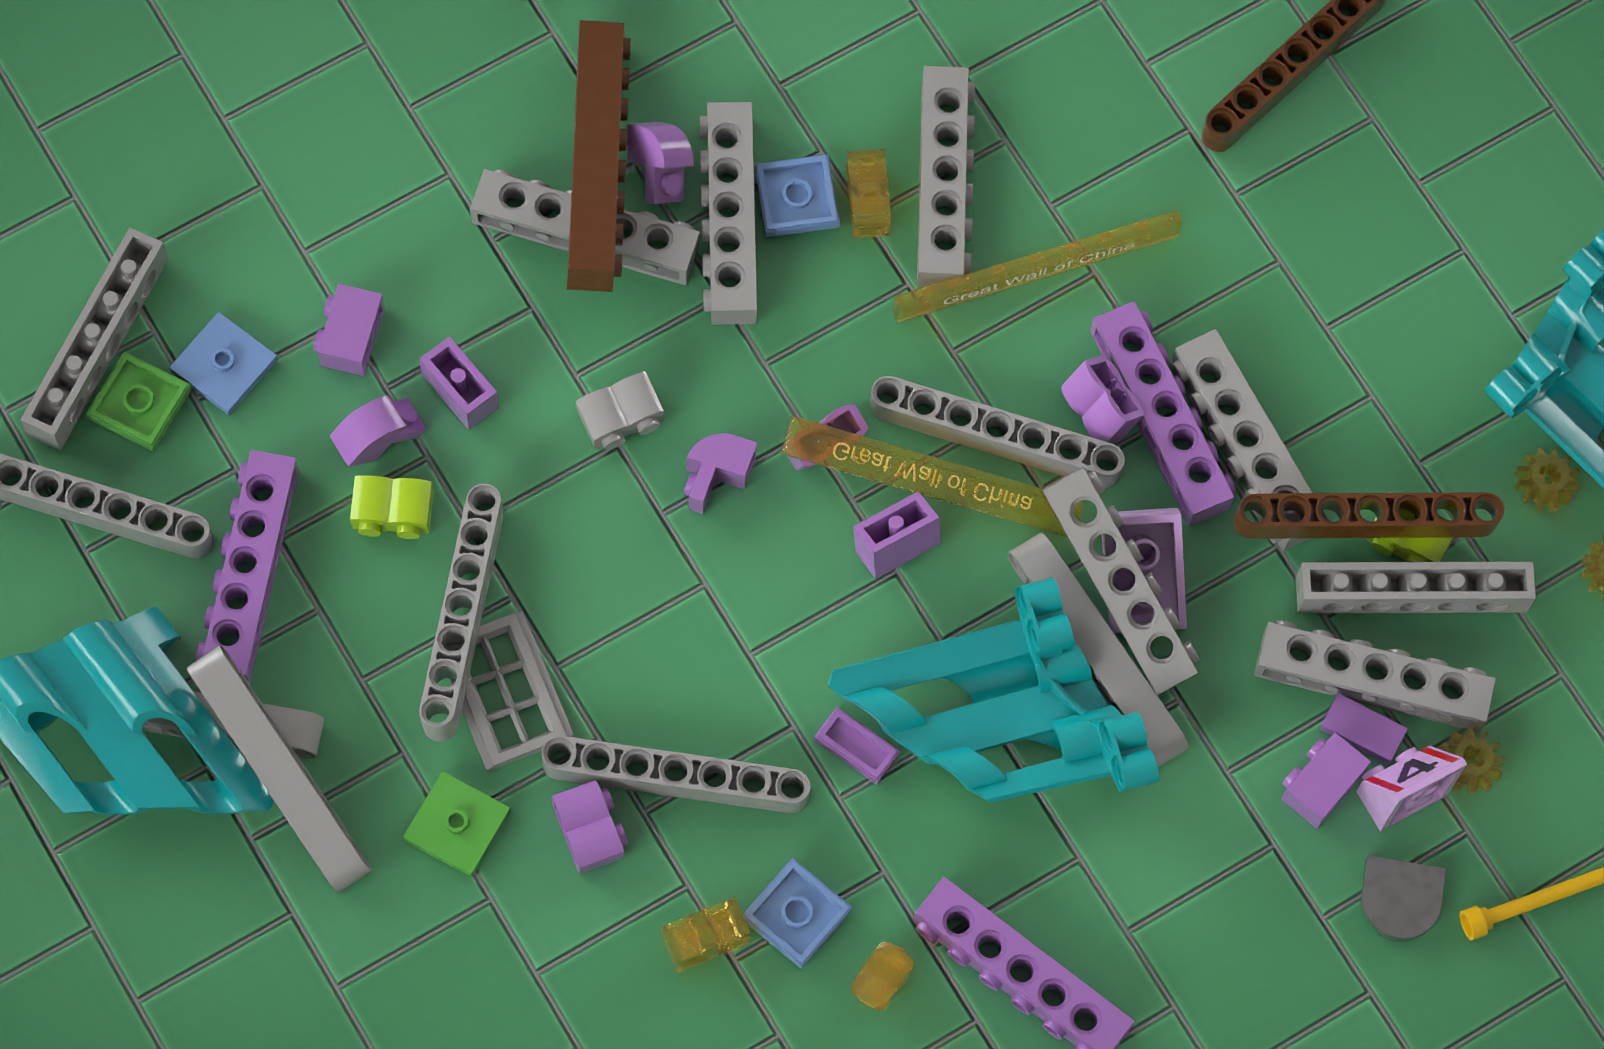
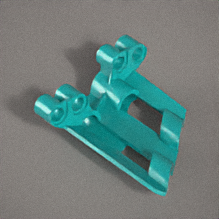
[1484,229,1604,488]
[827,577,1160,803]
[0,607,274,815]

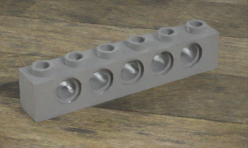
[917,66,975,288]
[700,102,757,325]
[470,169,700,285]
[20,227,168,451]
[1171,328,1328,552]
[1043,467,1201,695]
[1296,562,1536,614]
[1253,621,1496,732]

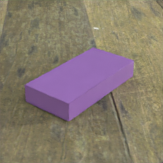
[1319,693,1408,765]
[814,707,900,785]

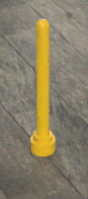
[1459,867,1604,941]

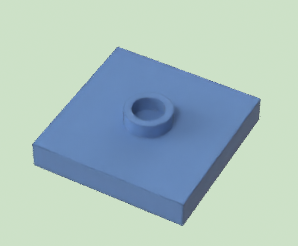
[754,154,840,237]
[169,312,278,416]
[741,857,853,970]

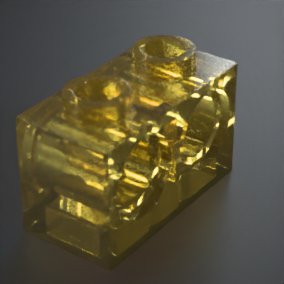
[846,149,891,238]
[661,897,751,973]

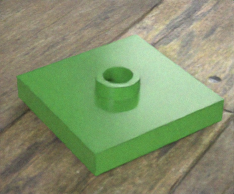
[86,351,192,452]
[403,771,511,878]

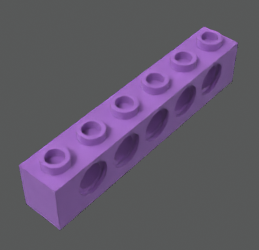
[1090,301,1236,527]
[196,450,299,684]
[913,876,1135,1049]

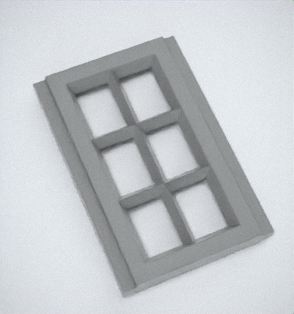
[446,611,574,771]

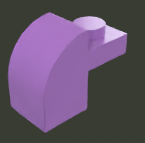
[627,122,694,204]
[330,395,426,467]
[684,433,757,514]

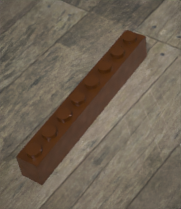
[567,20,631,292]

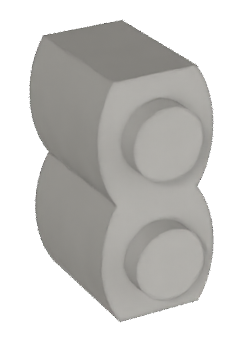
[576,371,665,450]

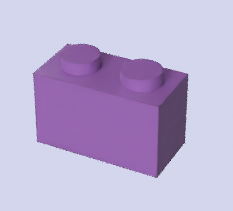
[313,283,385,376]
[419,336,499,430]
[853,491,941,579]
[1281,732,1371,829]

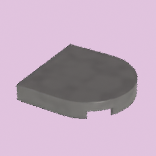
[1361,855,1446,941]

